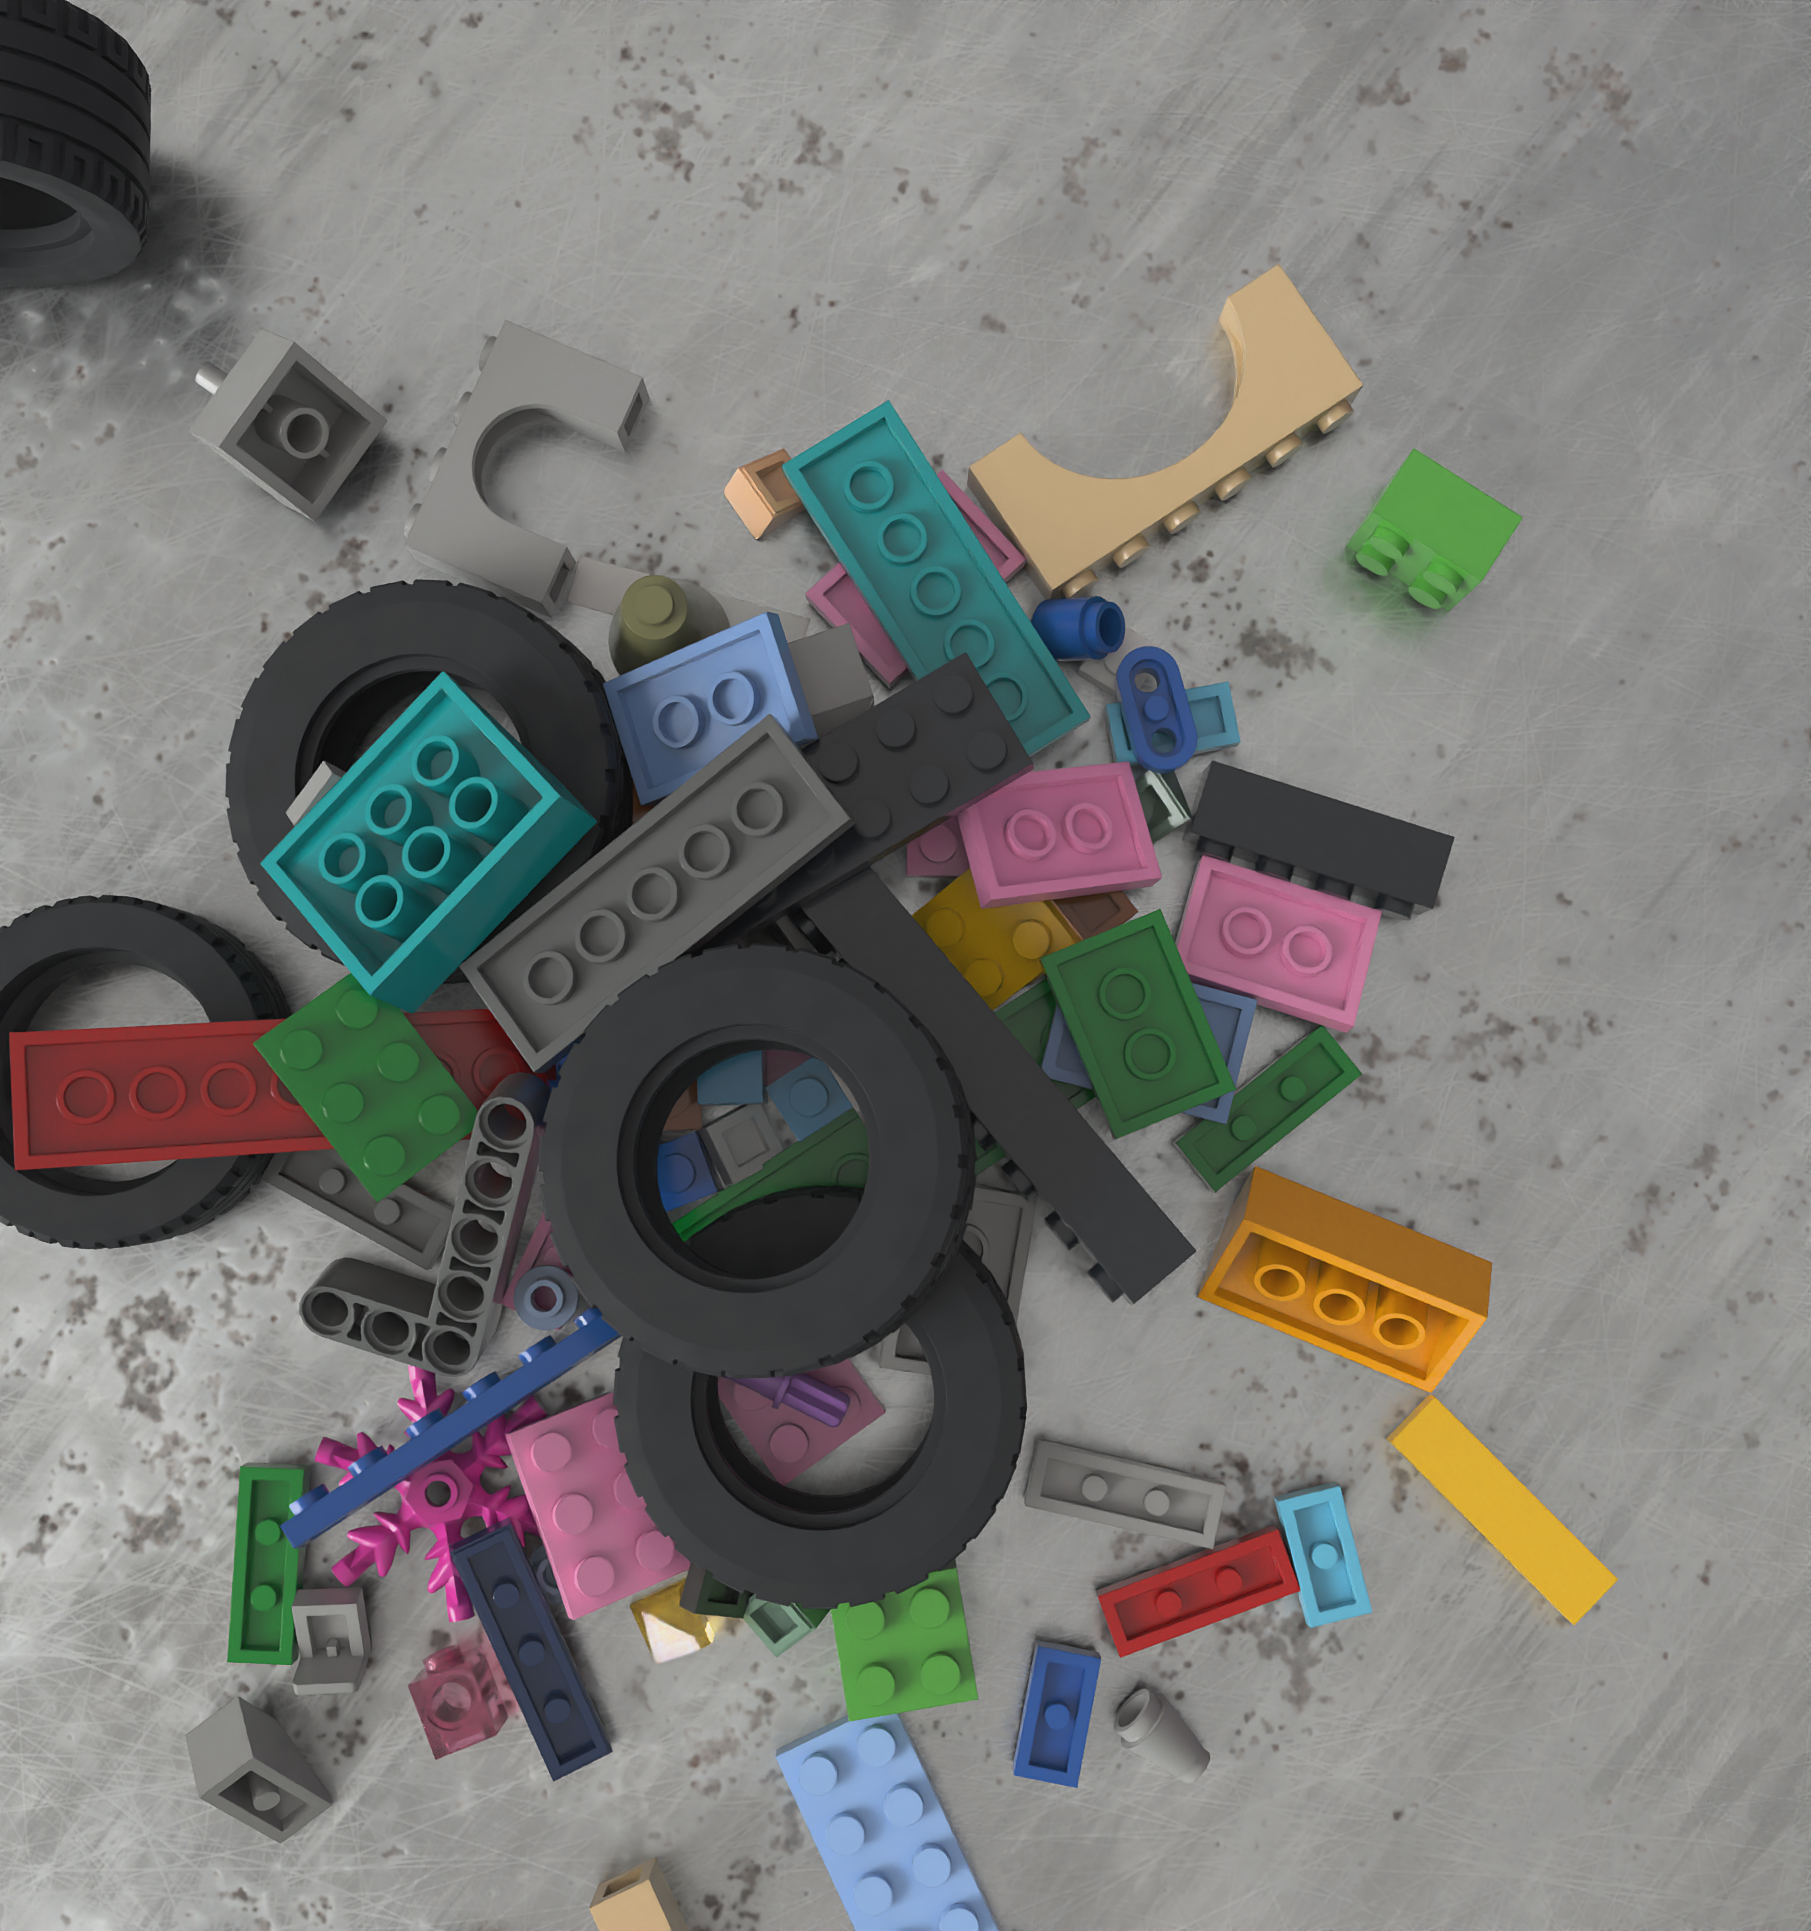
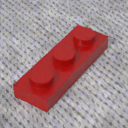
[1096,1525,1301,1658]

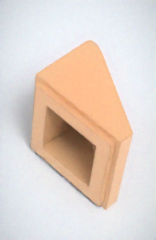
[724,448,806,539]

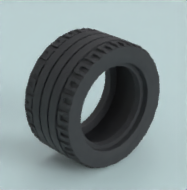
[0,0,151,287]

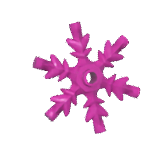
[314,1365,549,1622]

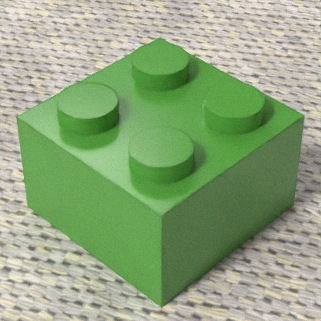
[1346,448,1523,612]
[831,1558,978,1722]

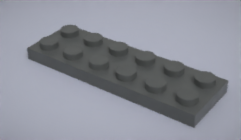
[459,714,856,1073]

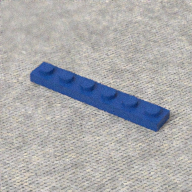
[280,1307,622,1549]

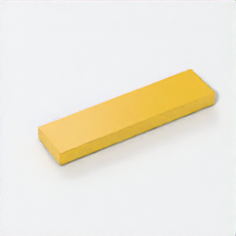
[1386,1394,1618,1625]

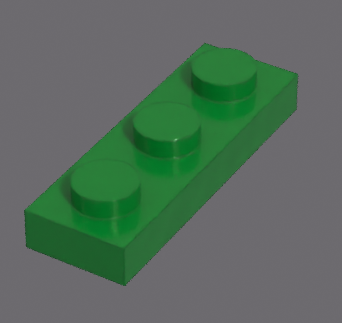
[1172,1025,1362,1193]
[227,1462,311,1665]

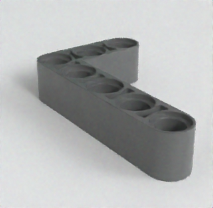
[299,1072,550,1377]

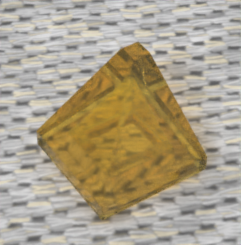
[629,1577,714,1664]

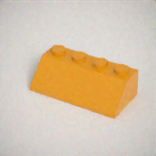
[1197,1166,1492,1393]

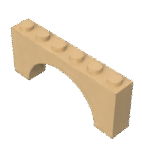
[967,264,1363,600]

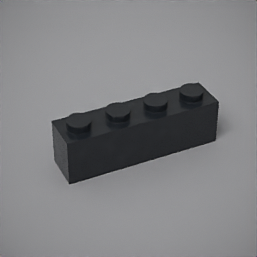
[1182,760,1455,921]

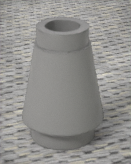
[1114,1689,1210,1784]

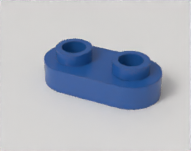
[1114,646,1198,774]

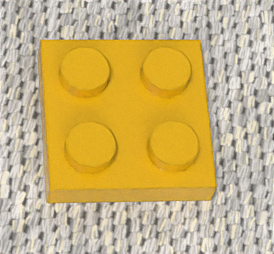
[911,868,1082,1011]

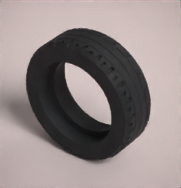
[0,895,292,1250]

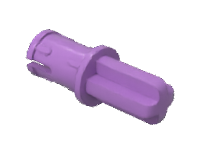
[723,1373,850,1427]

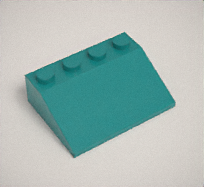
[260,671,597,1014]

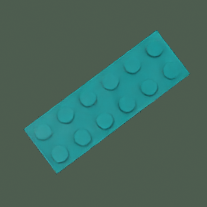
[782,400,1091,757]

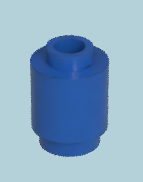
[1030,596,1125,662]

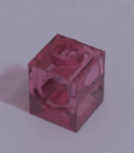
[408,1644,508,1760]

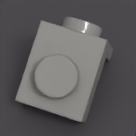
[291,1587,372,1695]

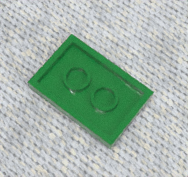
[1039,909,1237,1139]
[253,973,478,1203]

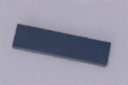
[449,1517,613,1782]

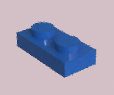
[1012,1640,1101,1788]

